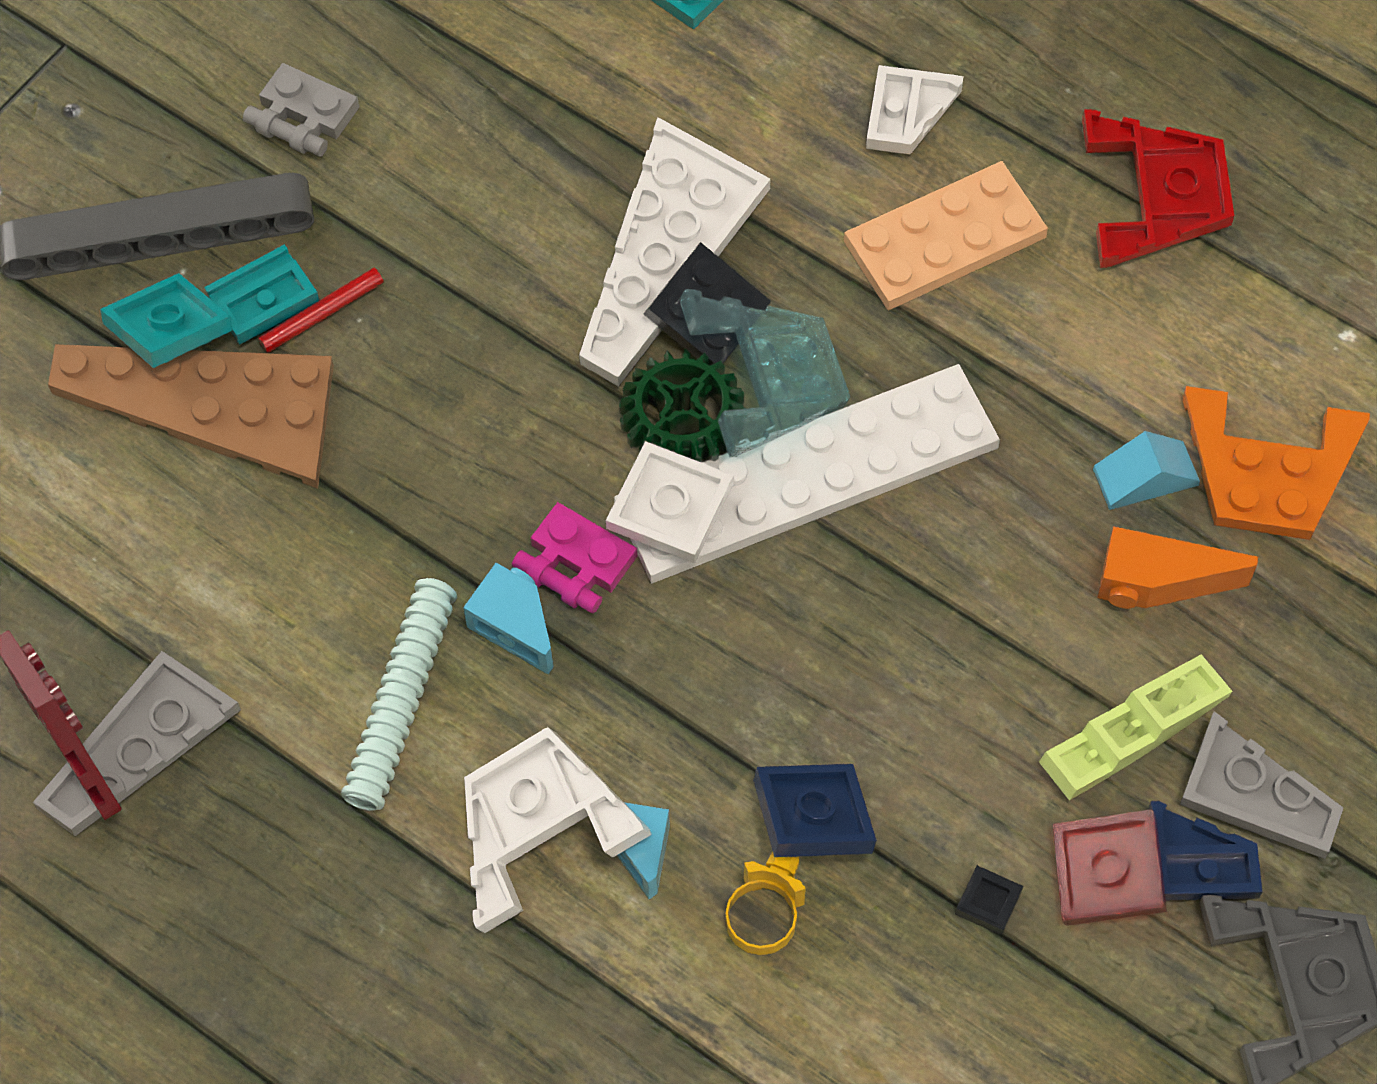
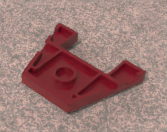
[0,630,122,820]

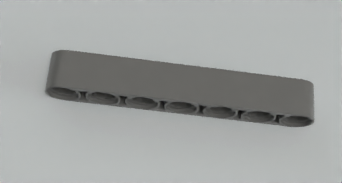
[0,173,314,280]

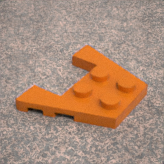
[1183,386,1370,540]

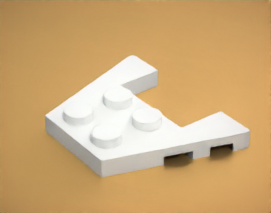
[464,727,652,933]

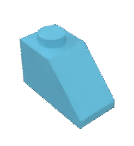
[463,563,553,674]

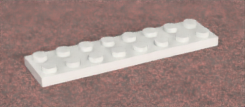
[614,364,1000,584]

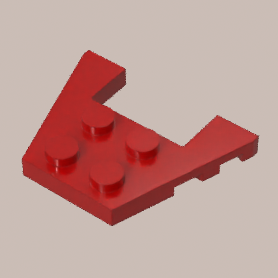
[1082,109,1235,268]

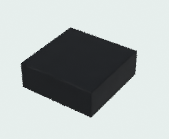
[955,865,1024,936]

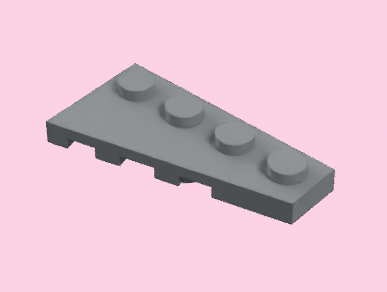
[33,651,241,836]

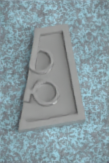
[1180,711,1343,859]

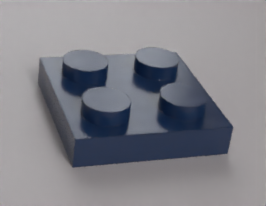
[753,764,877,858]

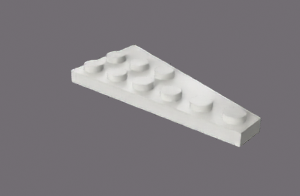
[579,118,770,386]

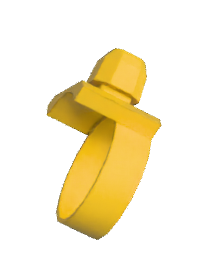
[725,852,806,955]

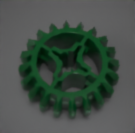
[619,348,746,463]

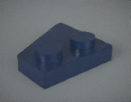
[1148,801,1263,901]

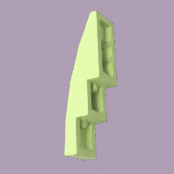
[1039,654,1233,801]

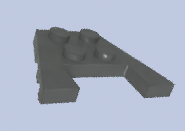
[1199,895,1377,1084]

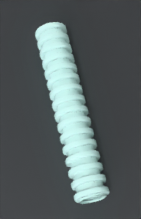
[341,578,457,811]

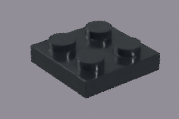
[643,242,771,366]

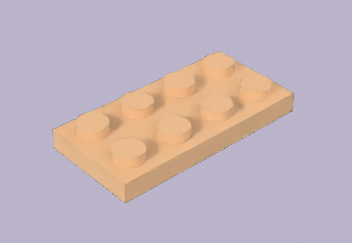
[844,161,1048,311]

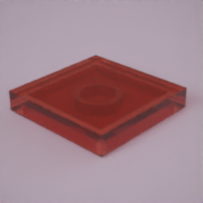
[1053,809,1167,926]

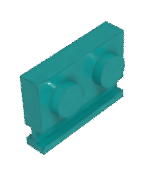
[204,244,319,345]

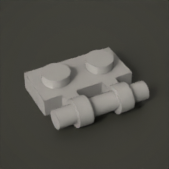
[243,63,360,157]

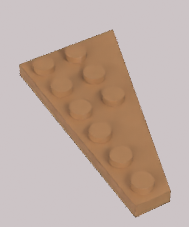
[48,344,334,489]

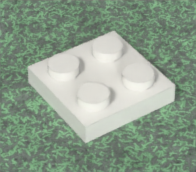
[606,441,734,563]

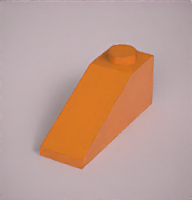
[1097,526,1258,609]

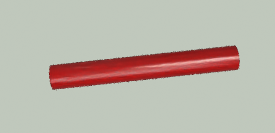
[258,267,384,353]

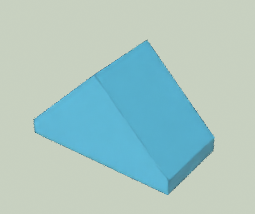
[1093,431,1200,510]
[617,802,670,899]

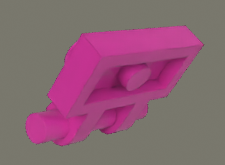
[512,502,638,614]

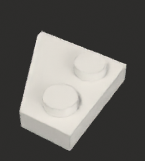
[866,65,964,154]

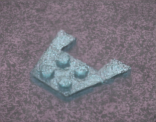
[679,289,851,457]

